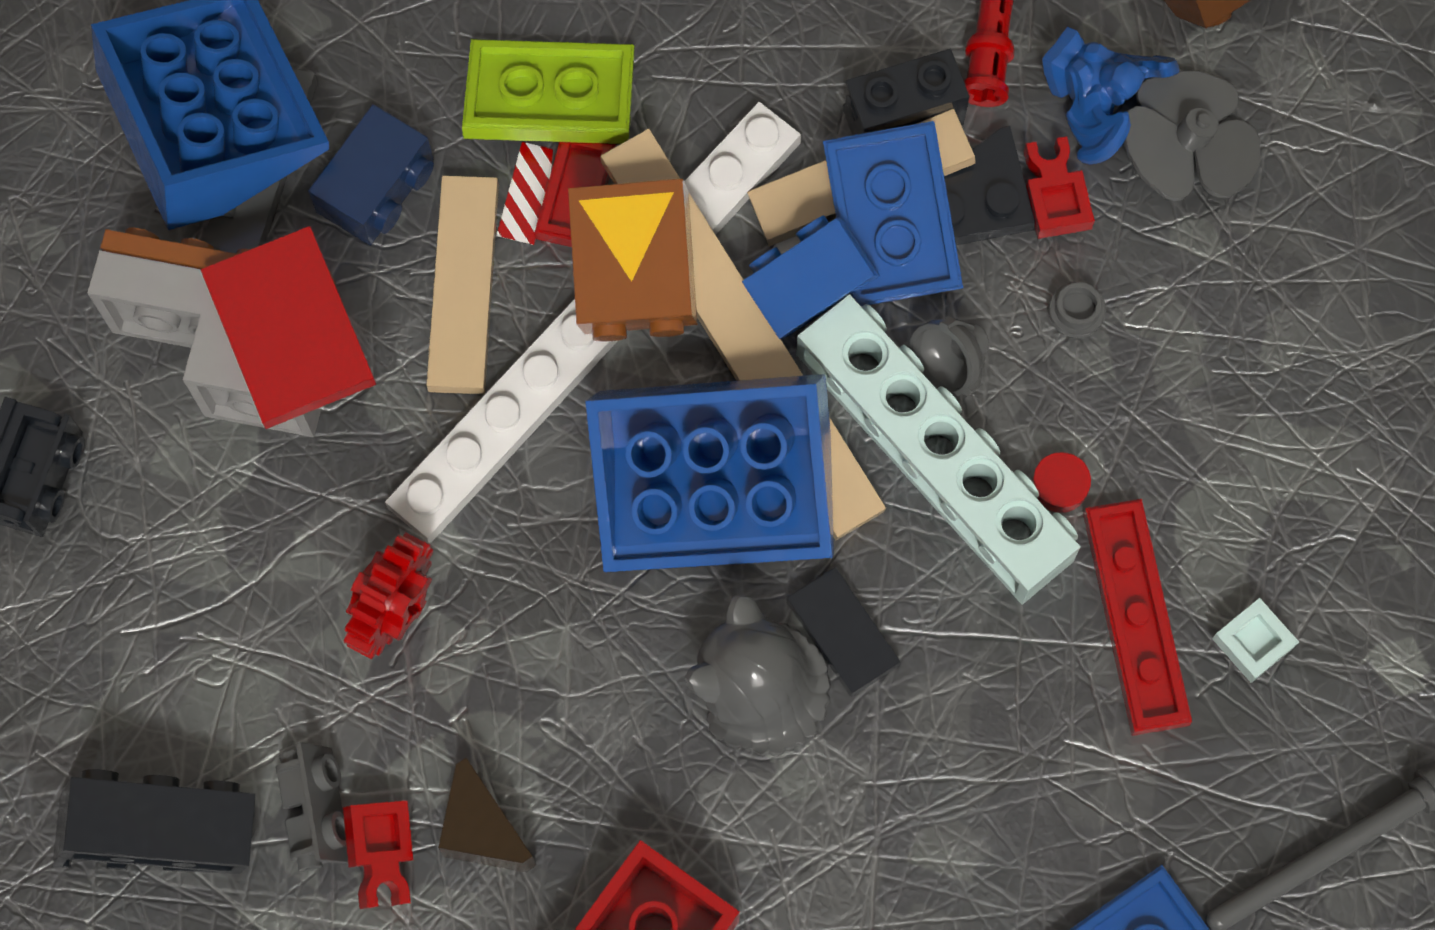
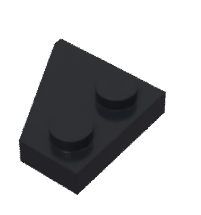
[944,126,1035,246]

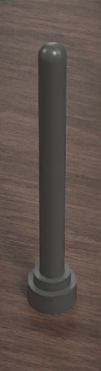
[1206,760,1435,930]

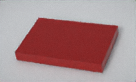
[200,226,376,429]

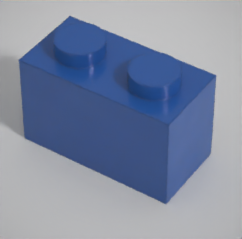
[742,215,880,339]

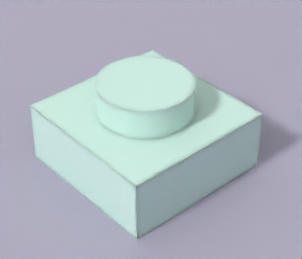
[1212,598,1299,683]

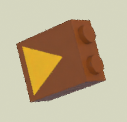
[568,178,698,342]

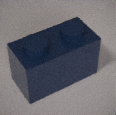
[308,104,434,246]

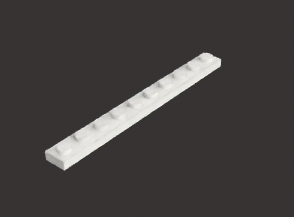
[385,102,801,544]

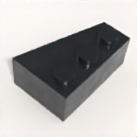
[52,769,256,874]

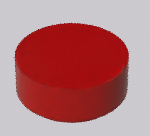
[1032,452,1091,513]

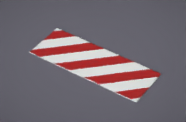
[496,142,553,245]

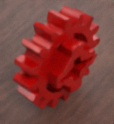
[343,532,434,659]

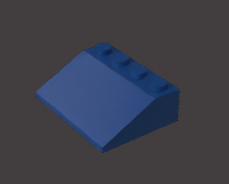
[91,0,329,230]
[585,374,834,572]

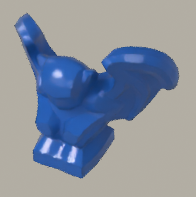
[1042,27,1180,165]

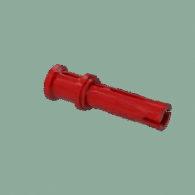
[963,0,1015,107]

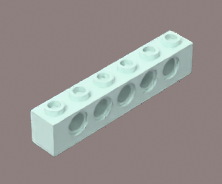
[796,294,1081,605]

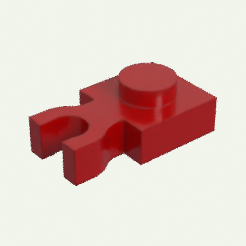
[1024,136,1095,239]
[343,800,413,909]

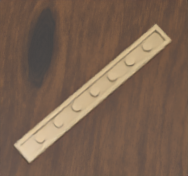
[601,129,886,540]

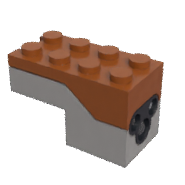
[87,228,345,437]

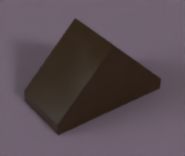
[438,758,536,873]

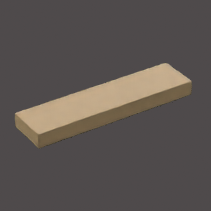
[747,109,976,246]
[427,176,499,394]

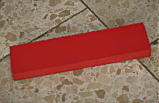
[1083,499,1192,736]

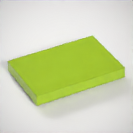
[462,39,635,144]

